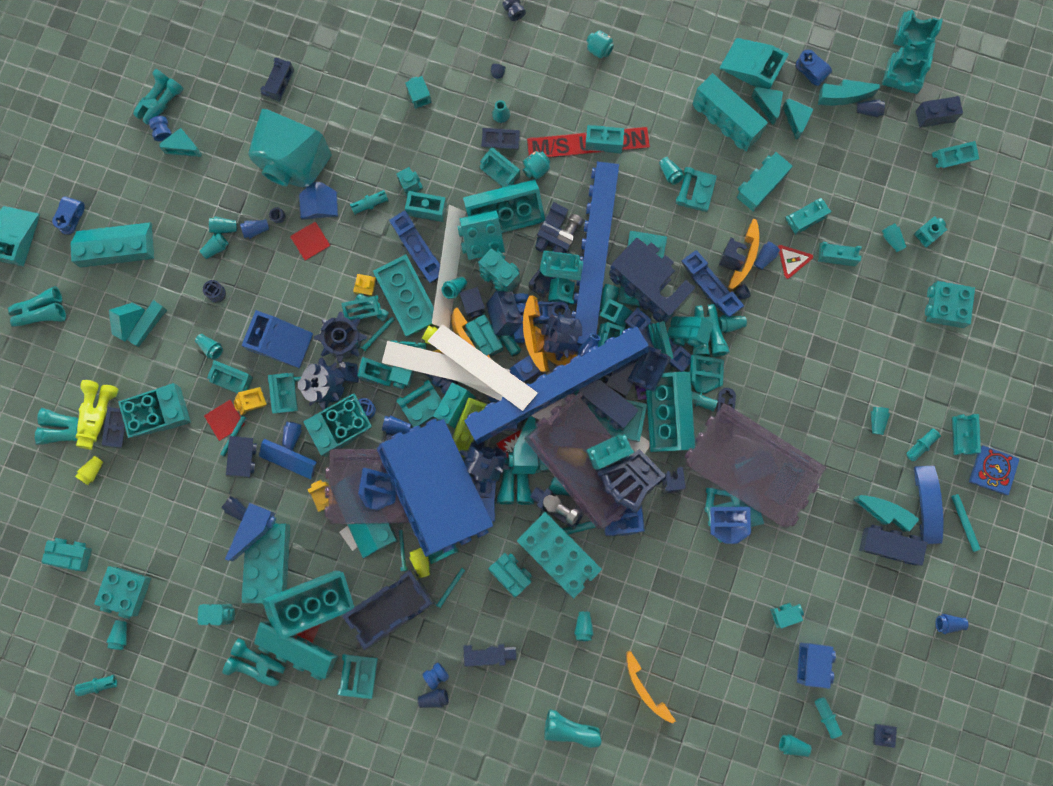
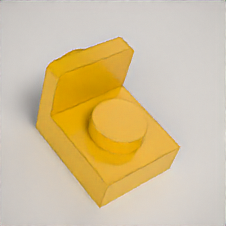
[234,387,266,415]
[307,480,337,512]

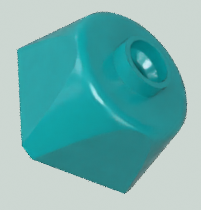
[248,109,332,187]

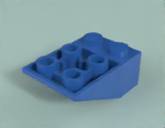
[241,310,313,369]

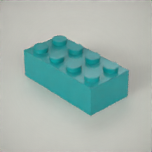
[692,73,768,152]
[242,523,290,603]

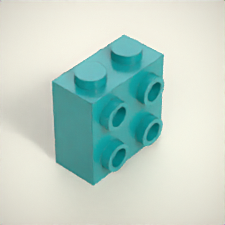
[457,211,505,260]
[478,248,520,292]
[925,281,975,328]
[94,566,151,619]

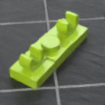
[452,397,487,458]

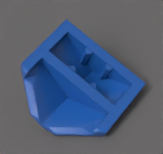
[299,182,338,220]
[358,468,397,510]
[603,499,645,536]
[710,507,751,544]

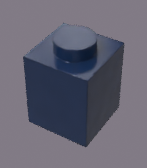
[460,287,485,319]

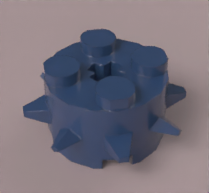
[541,309,582,361]
[314,312,367,363]
[298,358,344,410]
[459,441,511,482]

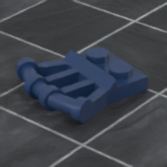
[597,449,666,514]

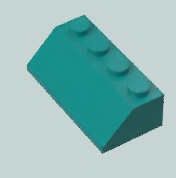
[463,179,545,233]
[70,222,154,268]
[646,372,695,452]
[331,470,398,559]
[262,570,354,640]
[254,621,339,681]

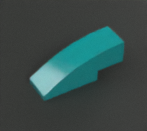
[818,79,880,106]
[853,495,919,532]

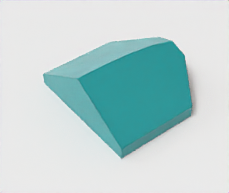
[690,355,724,393]

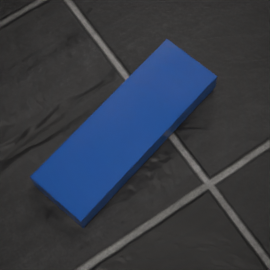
[259,439,317,479]

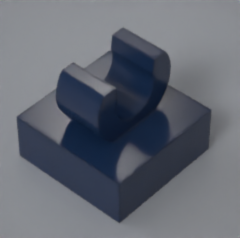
[337,362,359,384]
[873,724,897,748]

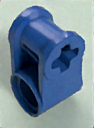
[796,50,832,86]
[52,196,85,235]
[533,301,569,324]

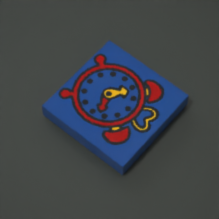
[969,445,1020,495]

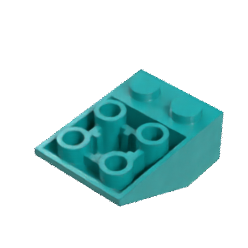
[719,38,789,89]
[0,206,40,267]
[118,383,191,438]
[303,393,372,457]

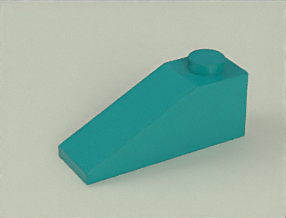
[508,416,538,474]

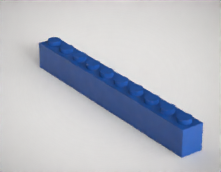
[572,161,619,347]
[464,327,649,445]

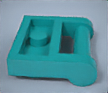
[675,167,717,212]
[396,380,442,427]
[337,654,378,699]

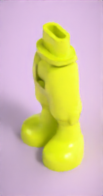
[75,380,119,450]

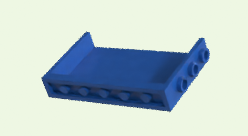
[376,419,493,557]

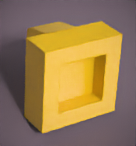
[353,274,377,297]

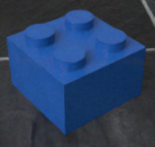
[797,642,836,688]

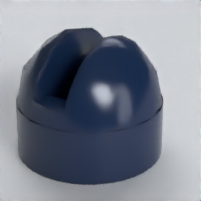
[491,64,506,79]
[269,207,286,224]
[735,283,751,300]

